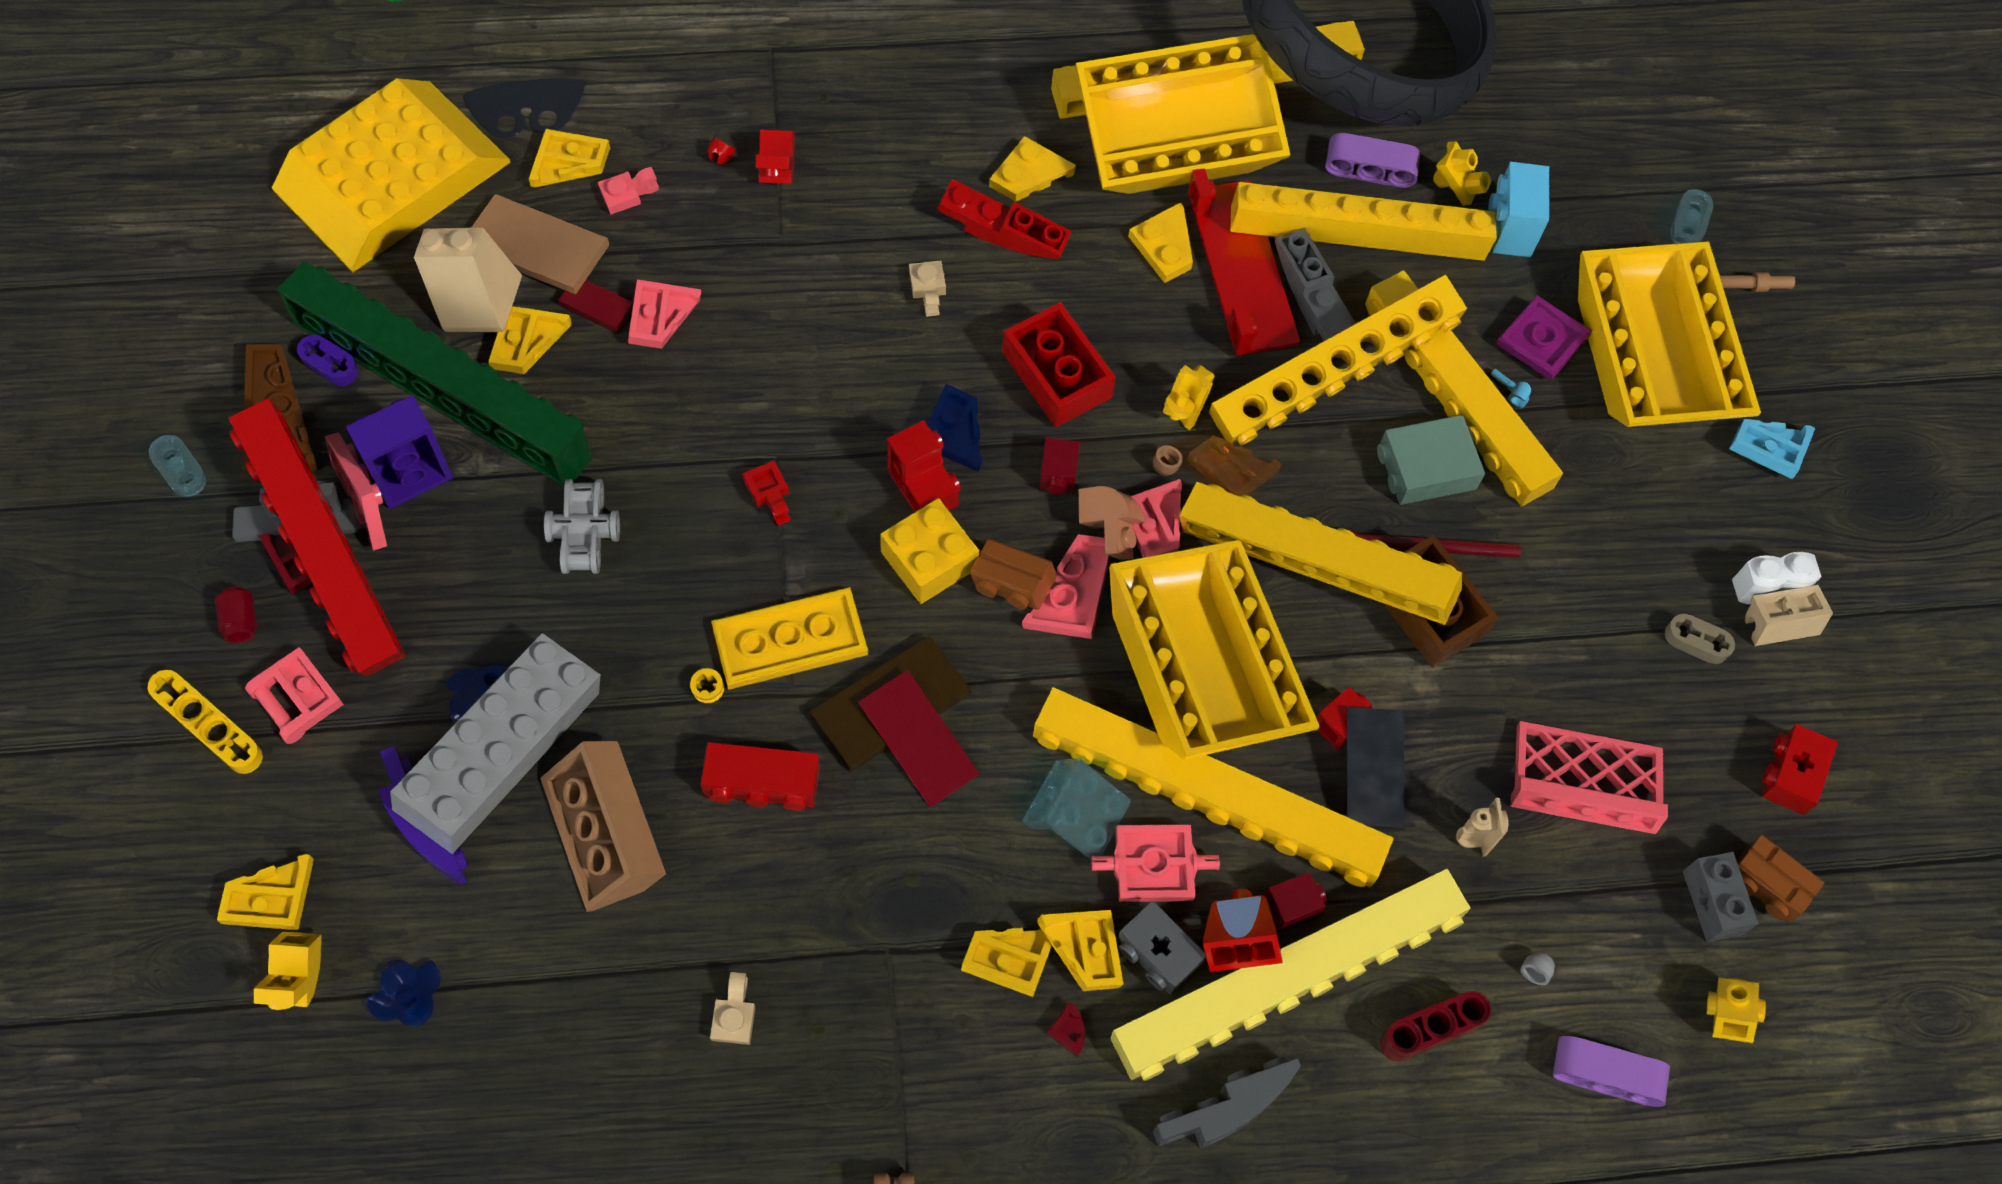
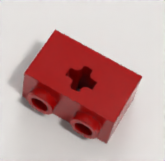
[1762,724,1838,815]

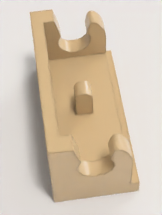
[1745,585,1833,646]

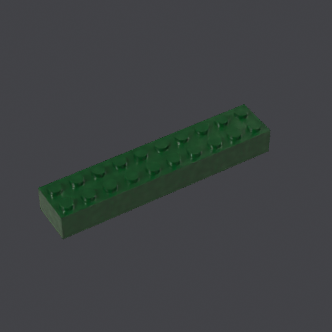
[277,261,593,487]

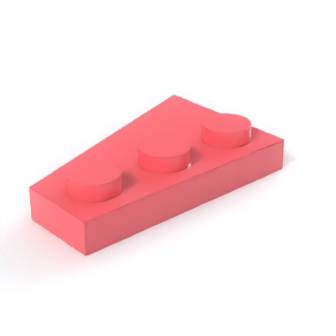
[325,432,387,551]
[1022,534,1111,639]

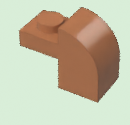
[1079,486,1145,560]

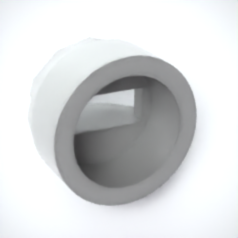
[1520,951,1555,985]

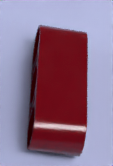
[1380,991,1492,1062]

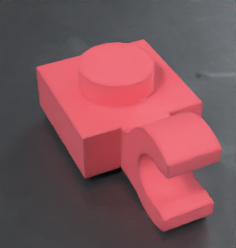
[598,167,659,215]

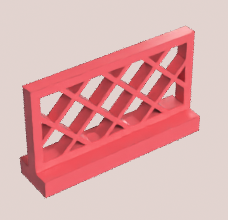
[1510,721,1668,834]

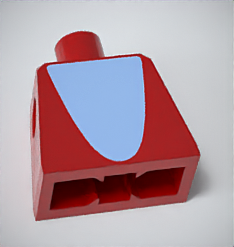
[1203,889,1283,972]

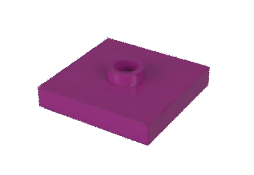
[1496,296,1592,381]

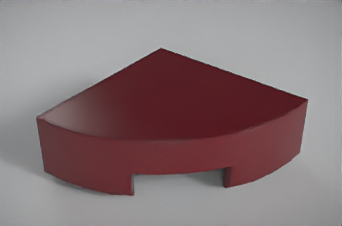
[1046,1001,1085,1058]

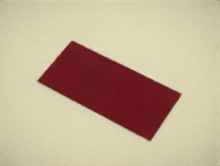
[858,670,980,808]

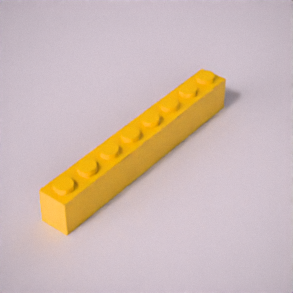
[1230,182,1497,261]
[1365,270,1563,507]
[1179,482,1462,625]

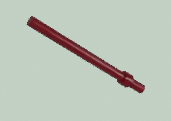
[1347,529,1521,558]

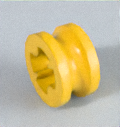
[690,668,724,704]

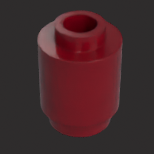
[215,587,257,643]

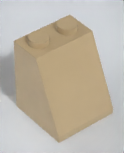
[414,228,522,332]

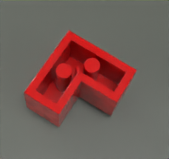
[887,420,961,512]

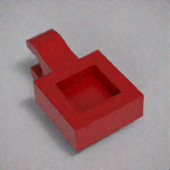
[742,460,791,526]

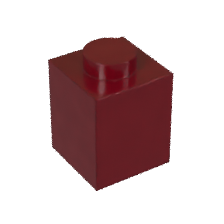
[1039,437,1080,495]
[1264,872,1327,932]

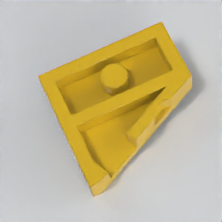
[529,129,610,188]
[989,136,1076,202]
[1128,203,1193,283]
[217,854,314,930]
[1038,910,1124,991]
[961,928,1052,997]

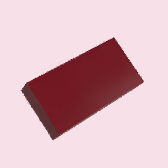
[559,280,634,334]

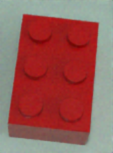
[1002,302,1116,428]

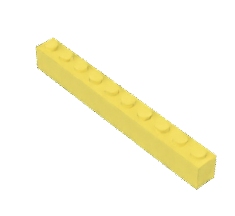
[1110,869,1471,1081]

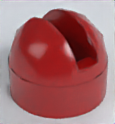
[708,137,736,165]

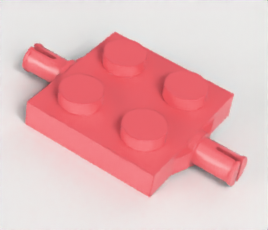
[1091,825,1220,902]

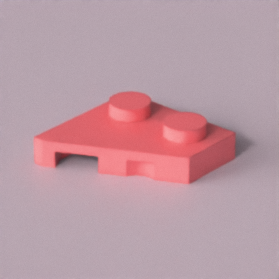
[628,279,701,349]
[1131,479,1182,558]

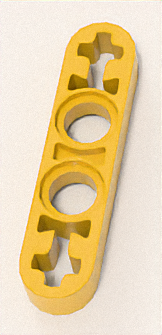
[147,670,263,774]

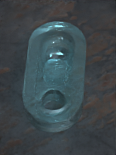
[1670,189,1714,244]
[149,435,207,497]

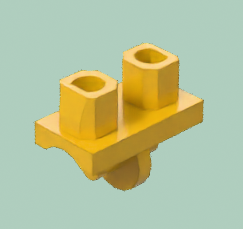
[1433,141,1492,206]
[1162,365,1215,430]

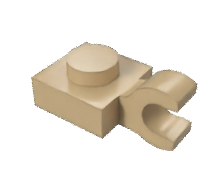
[909,260,946,317]
[710,972,756,1045]

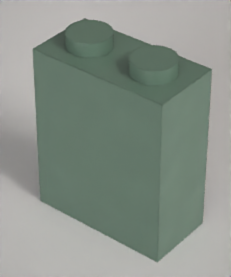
[1377,415,1485,505]

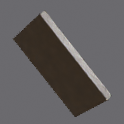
[810,635,971,772]

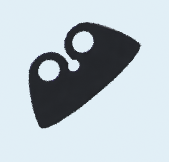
[463,78,585,138]

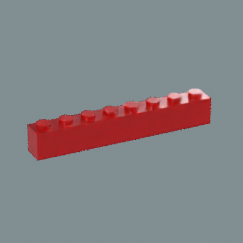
[229,398,407,677]

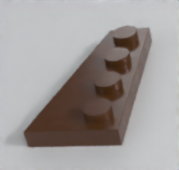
[242,344,317,472]

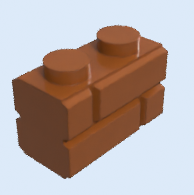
[970,539,1056,610]
[1737,834,1824,923]

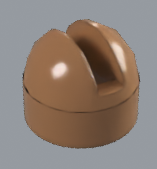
[1153,446,1182,476]

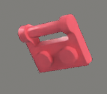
[245,647,344,744]

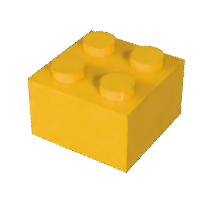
[880,498,979,605]

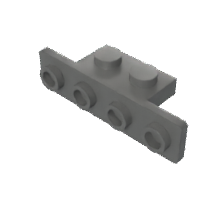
[232,481,379,542]

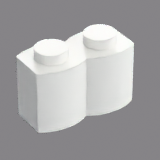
[1732,552,1821,604]

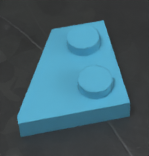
[1730,419,1815,479]

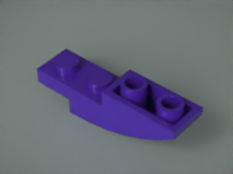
[378,746,469,885]

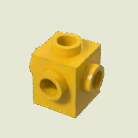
[1706,977,1766,1043]

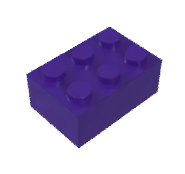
[346,395,453,509]

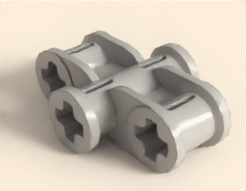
[544,479,620,574]

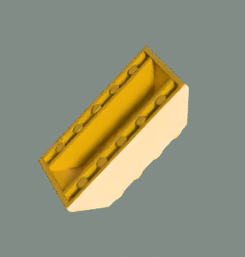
[1075,34,1290,194]
[272,78,511,273]
[1578,241,1761,427]
[1109,540,1320,760]

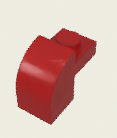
[756,130,795,184]

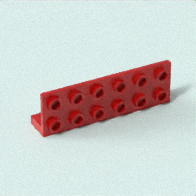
[1188,168,1300,356]

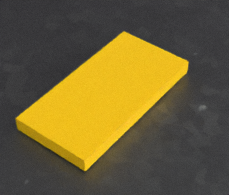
[711,587,868,690]

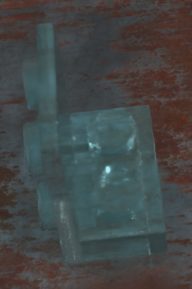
[1022,759,1131,860]

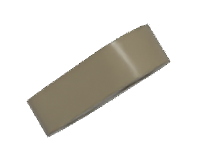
[1664,614,1735,664]

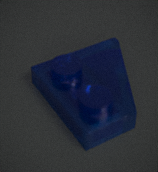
[927,384,983,472]

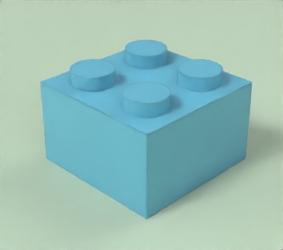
[1488,162,1549,257]

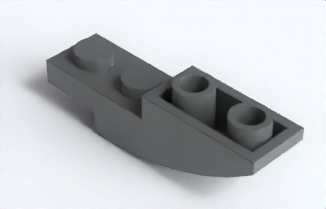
[1275,228,1356,341]
[1153,1057,1301,1149]

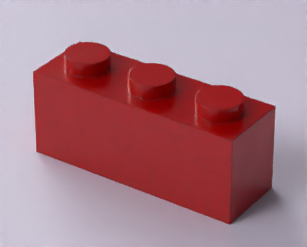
[701,742,820,811]

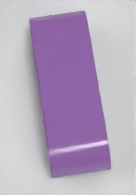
[1325,133,1420,188]
[1553,1036,1670,1107]

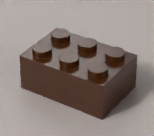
[1382,535,1499,668]

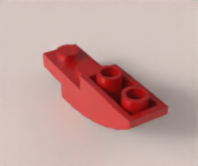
[937,179,1072,259]

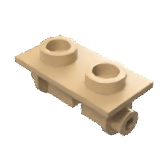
[1456,798,1508,856]

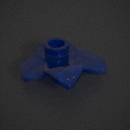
[446,664,507,721]
[365,960,441,1026]

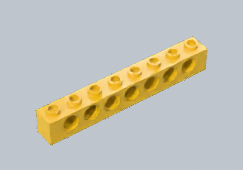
[1209,275,1467,447]

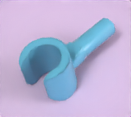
[1491,369,1531,409]

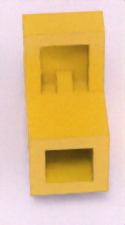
[254,931,321,1010]

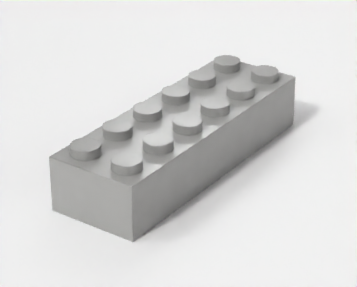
[390,633,601,854]

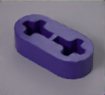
[297,335,359,386]

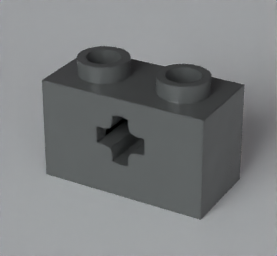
[1683,852,1759,942]
[1117,900,1206,995]

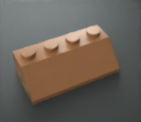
[540,741,666,912]

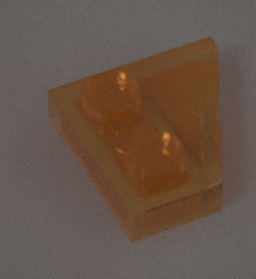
[1187,435,1282,496]

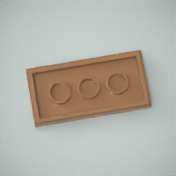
[471,194,610,294]

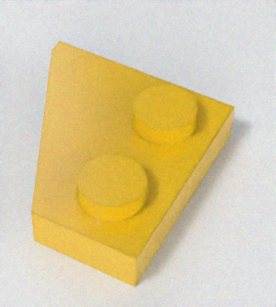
[489,306,572,374]

